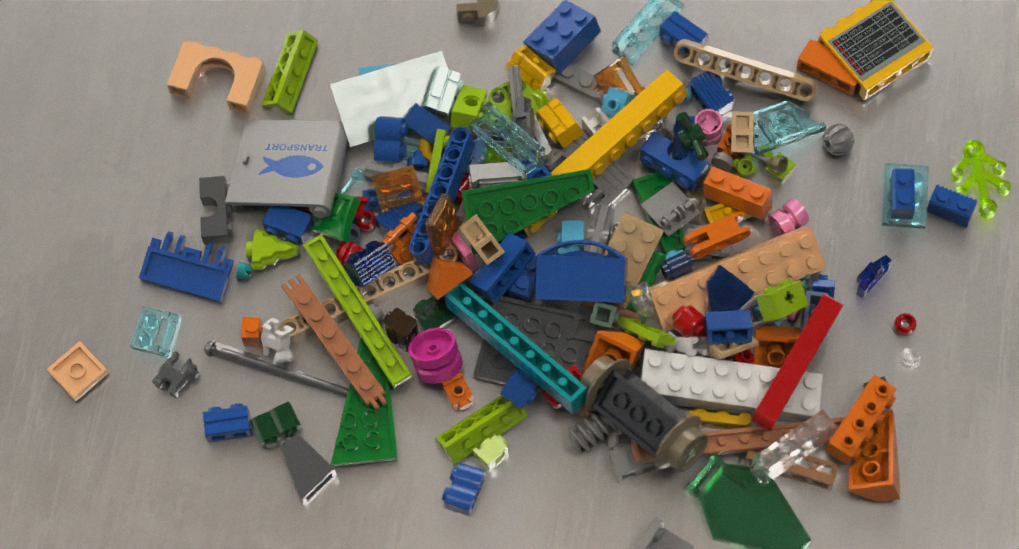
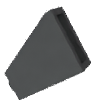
[281,433,336,506]

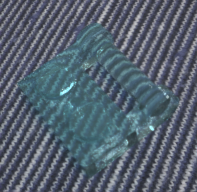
[130,306,181,357]

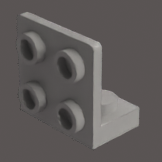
[635,517,694,549]

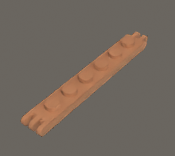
[281,274,387,410]

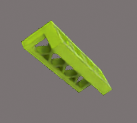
[261,30,318,114]
[436,395,529,465]

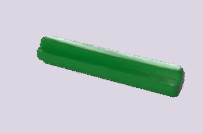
[628,250,666,312]

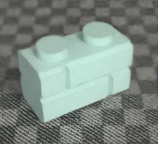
[423,66,464,116]

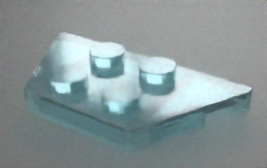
[753,100,827,156]

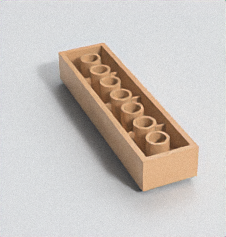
[644,226,827,332]

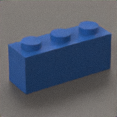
[469,233,536,304]

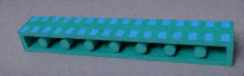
[444,282,587,414]

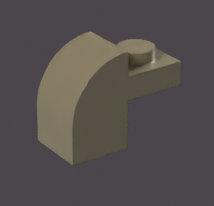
[456,0,499,27]

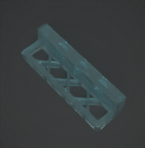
[612,0,684,65]
[469,102,545,175]

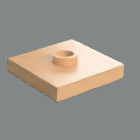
[46,341,109,402]

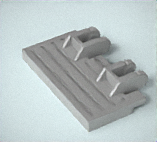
[547,132,635,207]

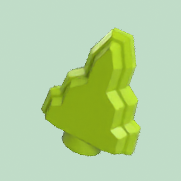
[246,229,299,271]

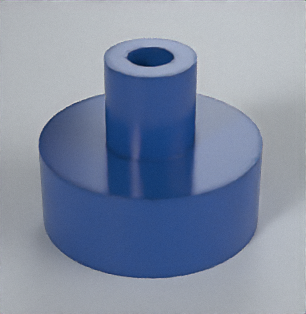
[407,150,428,172]

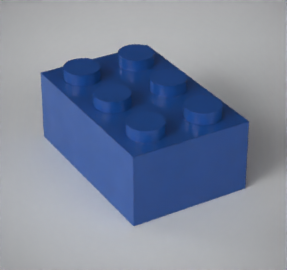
[523,0,601,74]

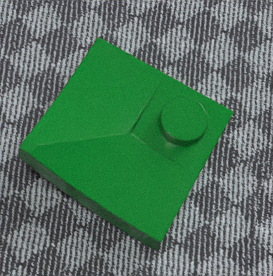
[311,193,361,243]

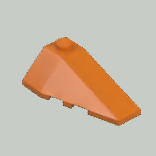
[849,410,900,502]

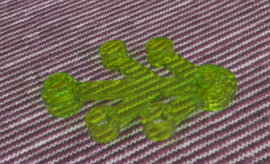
[950,140,1011,218]

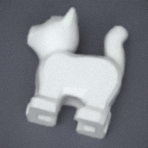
[261,318,294,365]
[664,332,709,356]

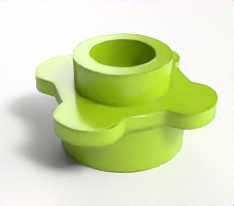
[733,154,757,178]

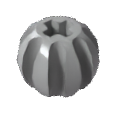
[822,124,855,156]

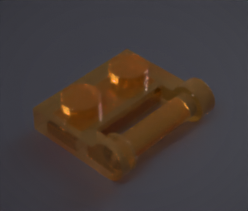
[593,55,645,97]
[371,165,424,213]

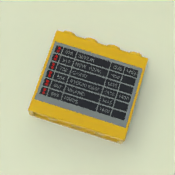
[818,0,934,100]

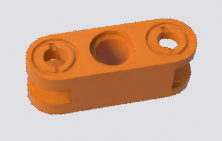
[682,212,751,260]

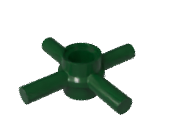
[676,112,709,161]

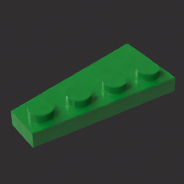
[632,172,686,254]

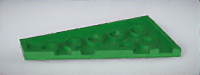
[330,337,397,467]

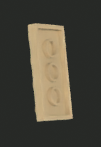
[604,211,665,310]

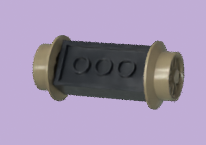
[580,356,708,472]

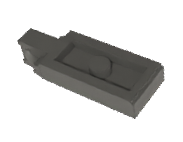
[511,97,535,158]

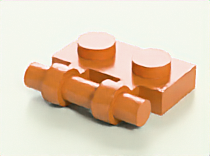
[381,212,429,266]

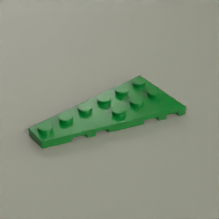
[461,169,594,255]

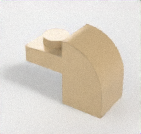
[459,214,505,265]

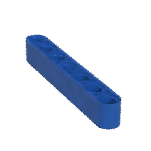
[409,127,475,265]

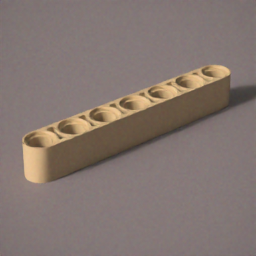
[674,39,816,101]

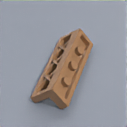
[745,448,839,491]

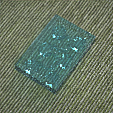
[882,163,929,229]

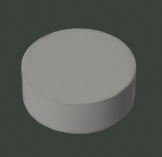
[711,152,733,171]

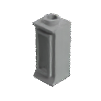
[468,161,527,189]

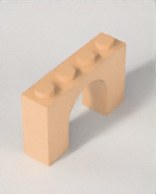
[167,41,266,114]

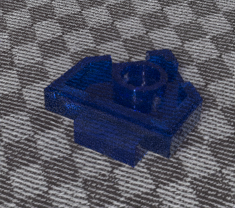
[856,255,892,298]
[706,265,755,312]

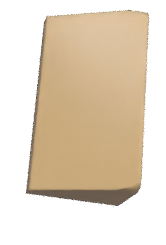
[709,336,759,359]

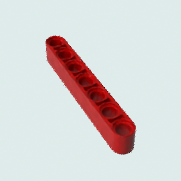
[750,294,844,432]

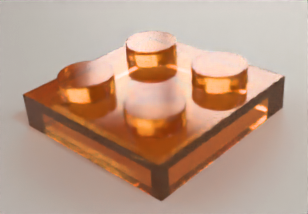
[425,193,459,256]

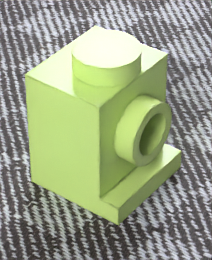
[473,435,509,472]

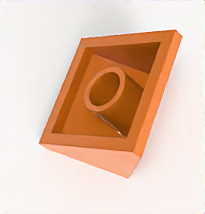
[427,258,473,300]

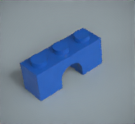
[639,131,709,192]

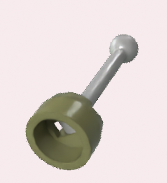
[741,153,788,173]

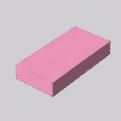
[448,230,479,271]

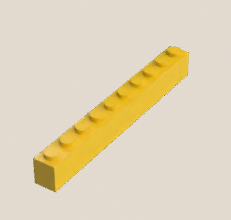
[522,70,688,237]

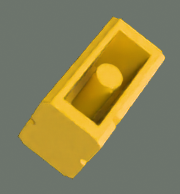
[505,45,557,91]
[537,98,583,148]

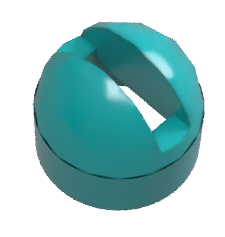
[236,262,252,280]

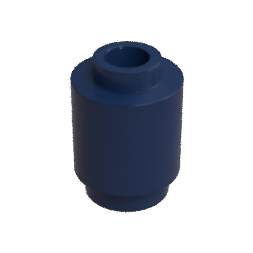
[660,252,694,281]

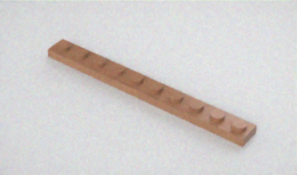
[631,417,845,464]

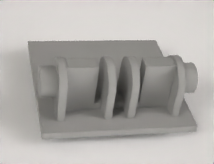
[640,182,701,237]

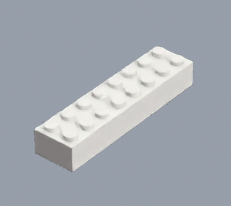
[640,349,823,422]

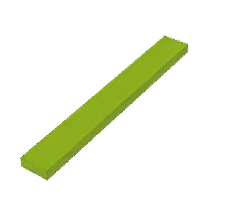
[303,234,413,388]

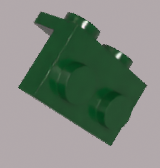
[413,296,459,331]

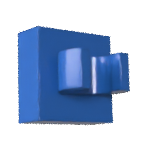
[362,189,385,213]
[812,274,835,299]

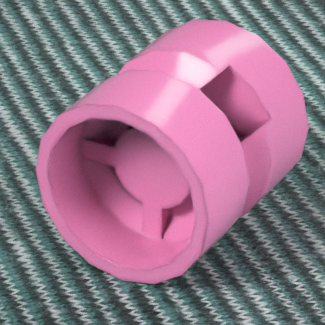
[695,109,723,147]
[768,198,810,236]

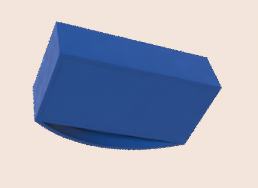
[535,240,628,303]

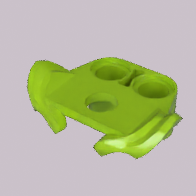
[486,79,549,132]

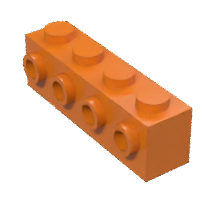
[824,375,897,465]

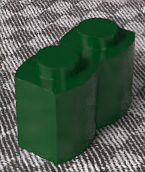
[249,402,302,449]

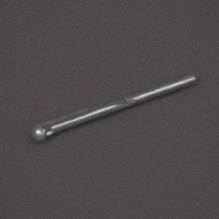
[204,340,349,396]

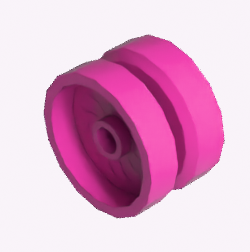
[408,328,463,384]

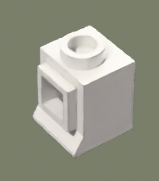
[581,107,609,137]

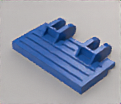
[139,231,234,302]

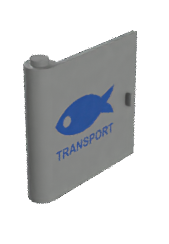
[225,119,348,218]

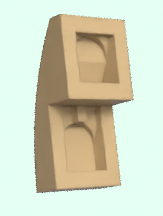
[731,111,754,153]

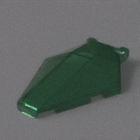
[685,455,811,549]

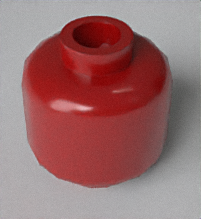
[672,306,705,338]

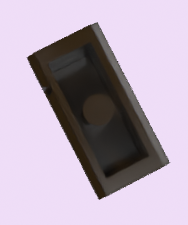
[383,307,419,352]

